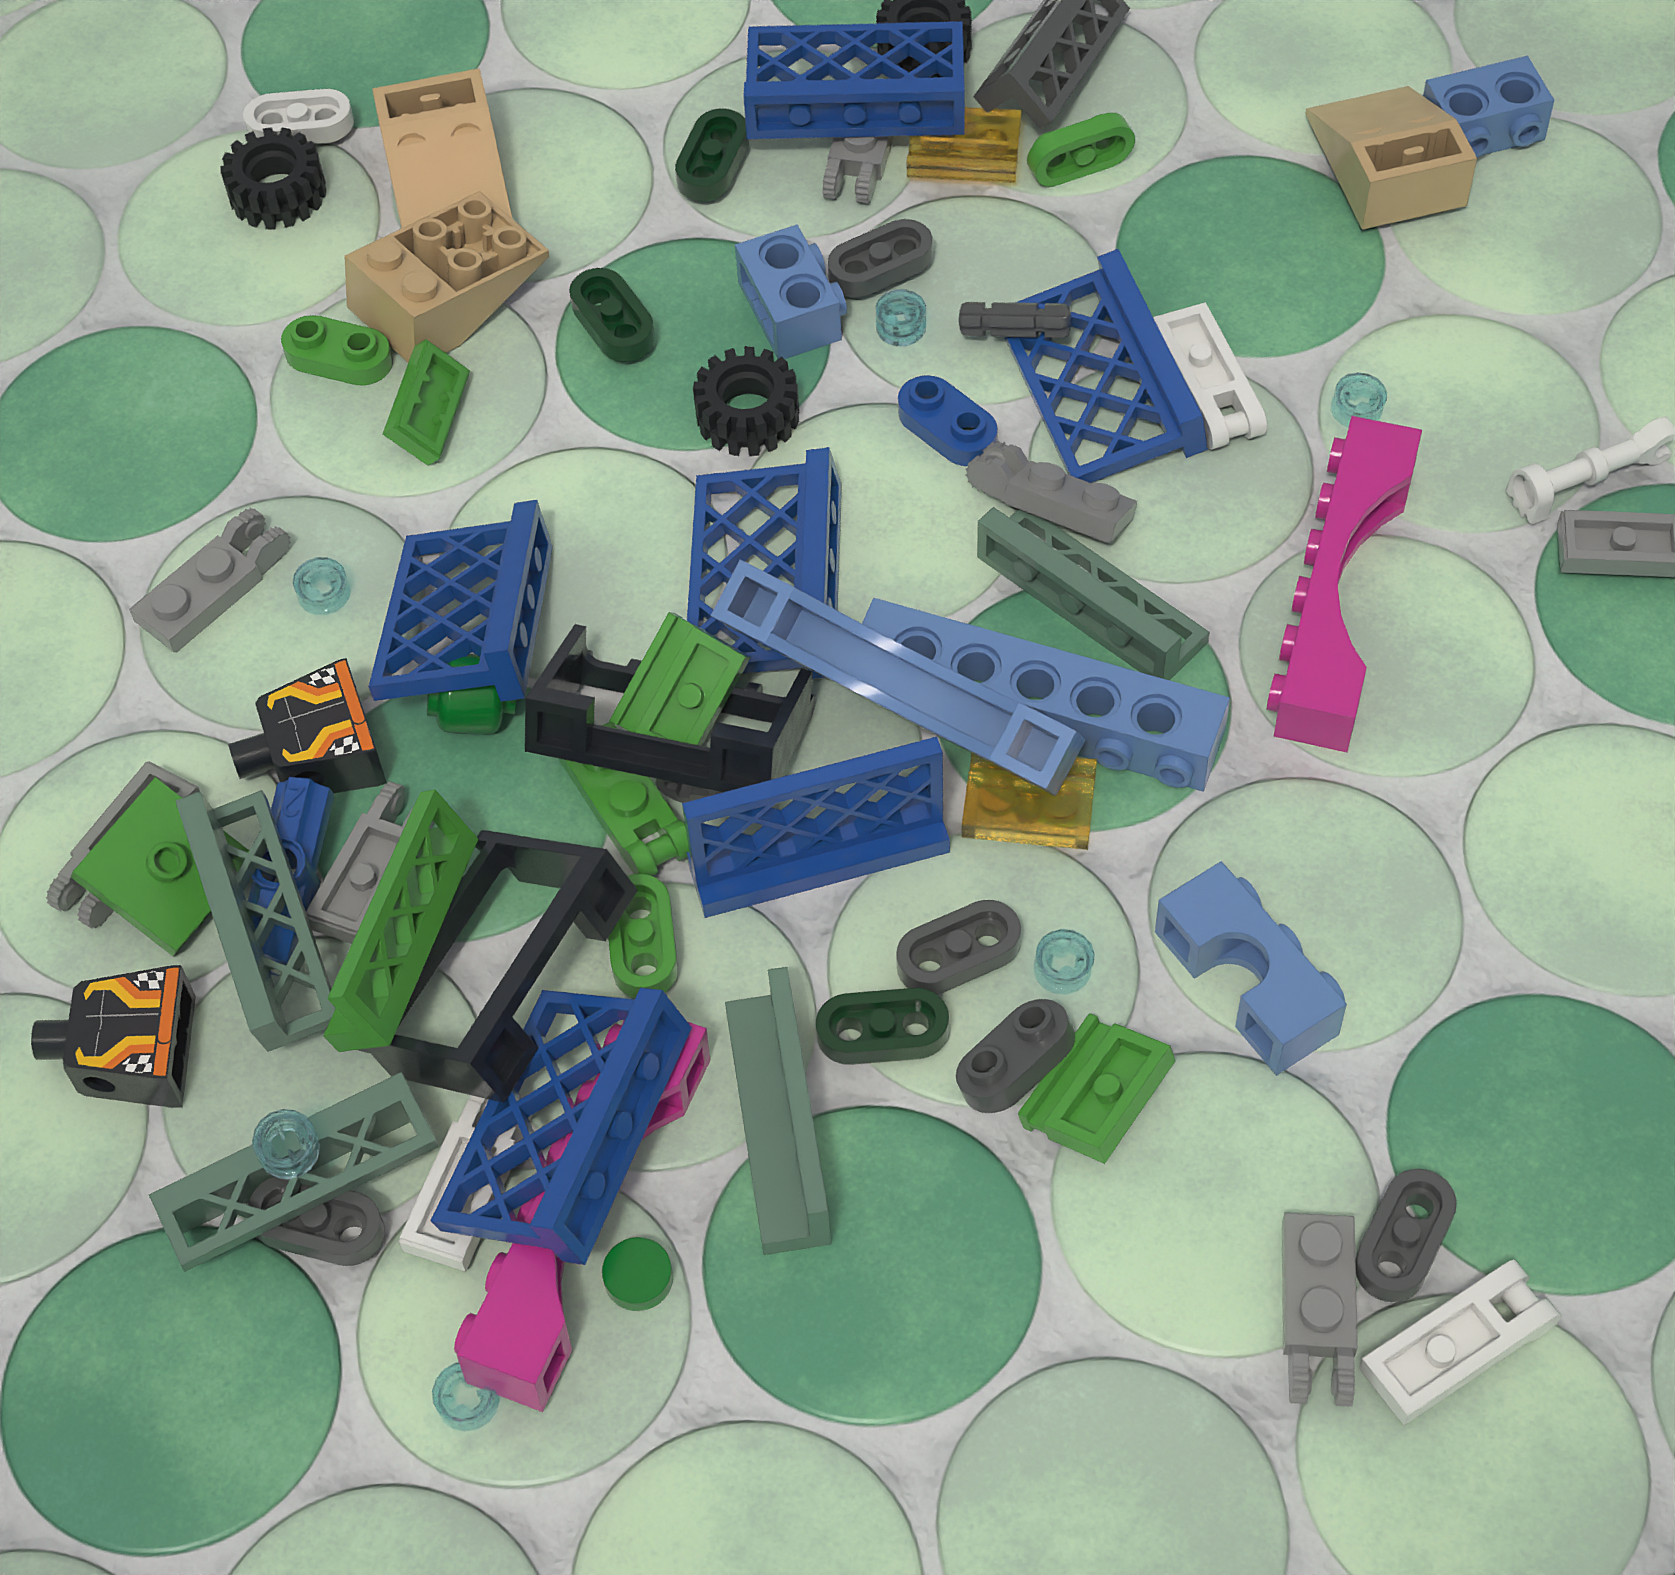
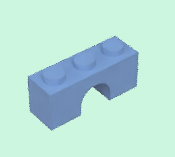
[1155,861,1347,1076]

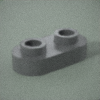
[828,219,933,298]
[896,900,1021,994]
[956,999,1075,1113]
[1356,1169,1457,1302]
[248,1176,385,1266]

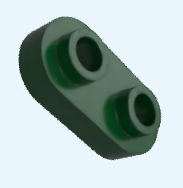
[675,108,749,202]
[569,268,655,362]
[816,988,949,1065]

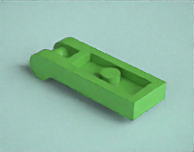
[559,721,689,876]

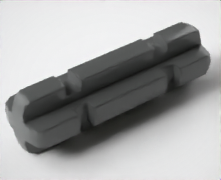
[959,302,1072,338]

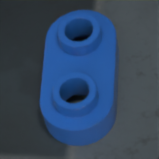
[898,375,998,466]

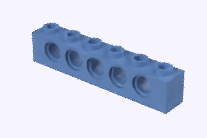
[862,598,1230,792]

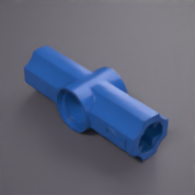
[248,777,335,976]

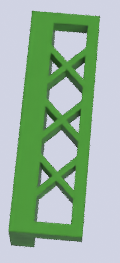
[323,789,478,1052]

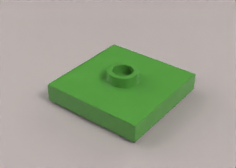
[71,777,250,957]

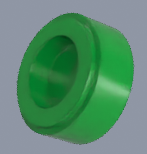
[602,1237,673,1311]

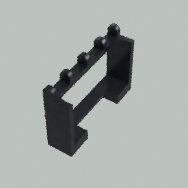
[525,624,816,792]
[358,830,638,1103]

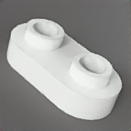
[243,89,354,144]

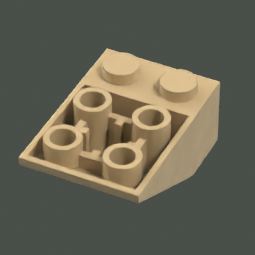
[372,68,513,228]
[1305,86,1477,230]
[344,191,549,362]

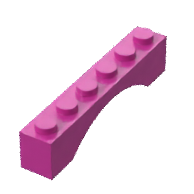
[1266,416,1422,753]
[454,1021,710,1412]

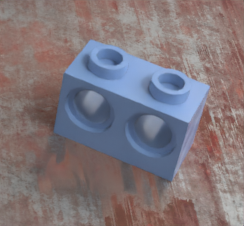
[1423,55,1555,158]
[735,224,847,359]

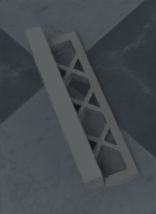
[973,0,1130,129]

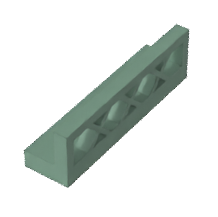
[977,507,1210,680]
[176,790,336,1052]
[725,967,831,1255]
[149,1072,438,1272]

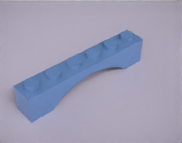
[711,560,1085,796]

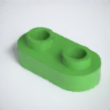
[1027,113,1135,187]
[281,315,393,386]
[608,874,678,998]

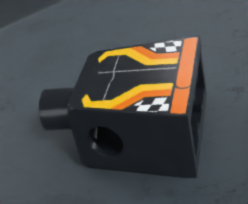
[228,658,387,794]
[31,965,196,1108]

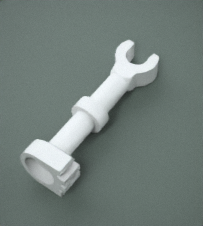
[1506,417,1675,525]

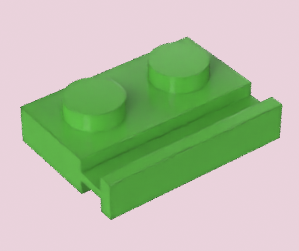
[609,612,751,746]
[1018,1013,1175,1164]

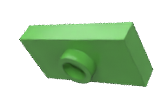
[382,339,470,466]

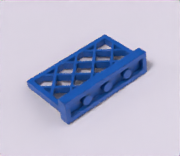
[743,21,965,139]
[1004,249,1208,483]
[687,447,842,679]
[368,500,553,702]
[682,736,950,918]
[430,988,692,1265]

